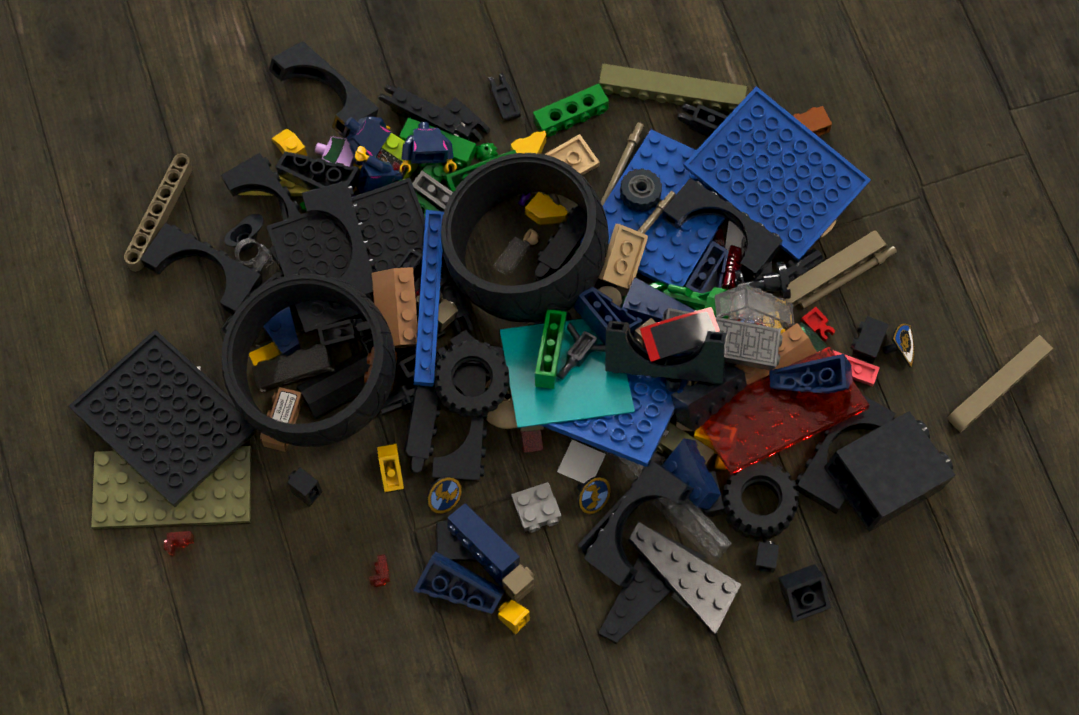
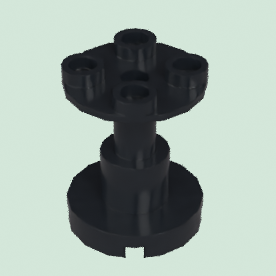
[735,261,791,307]

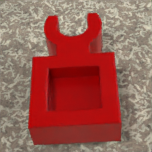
[801,307,835,342]

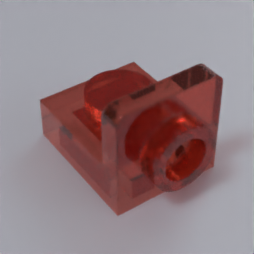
[521,430,543,452]
[164,531,194,556]
[368,554,391,587]

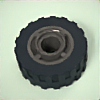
[620,168,662,212]

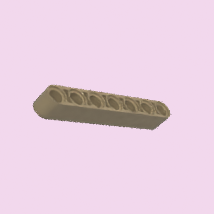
[124,153,192,271]
[772,230,887,313]
[946,335,1054,433]

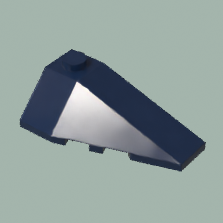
[769,354,853,394]

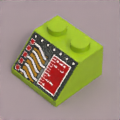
[375,133,419,183]

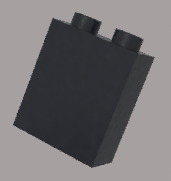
[824,411,955,532]

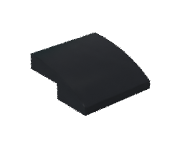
[436,521,477,562]

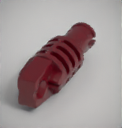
[722,245,742,292]

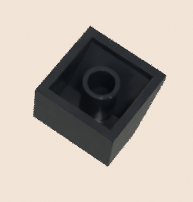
[778,564,831,622]

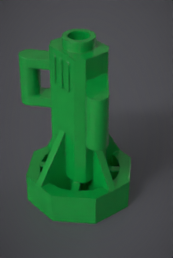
[663,284,732,319]

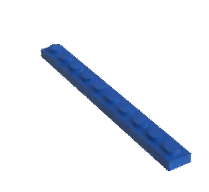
[414,210,444,387]

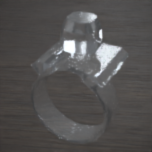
[235,238,274,271]

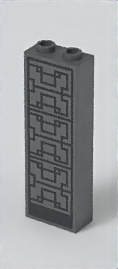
[662,308,783,370]

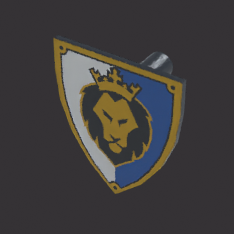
[883,324,914,367]

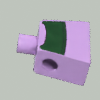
[315,137,355,167]

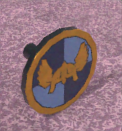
[427,476,461,513]
[577,476,611,514]

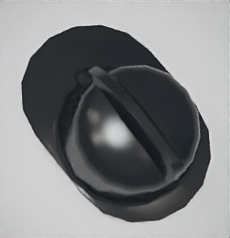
[224,214,263,252]

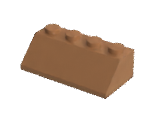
[372,267,418,348]
[735,323,820,402]

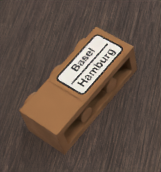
[260,387,303,452]

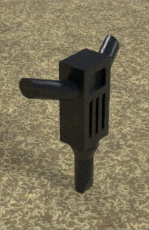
[557,322,606,380]

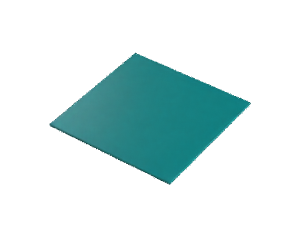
[500,319,635,428]

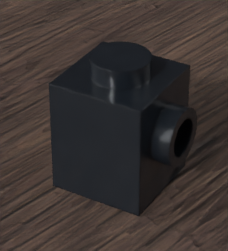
[754,540,779,573]

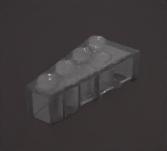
[715,283,794,329]

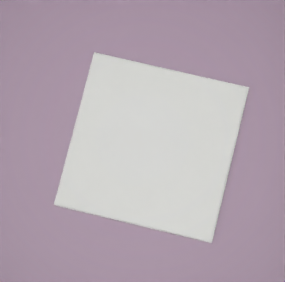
[557,440,606,483]

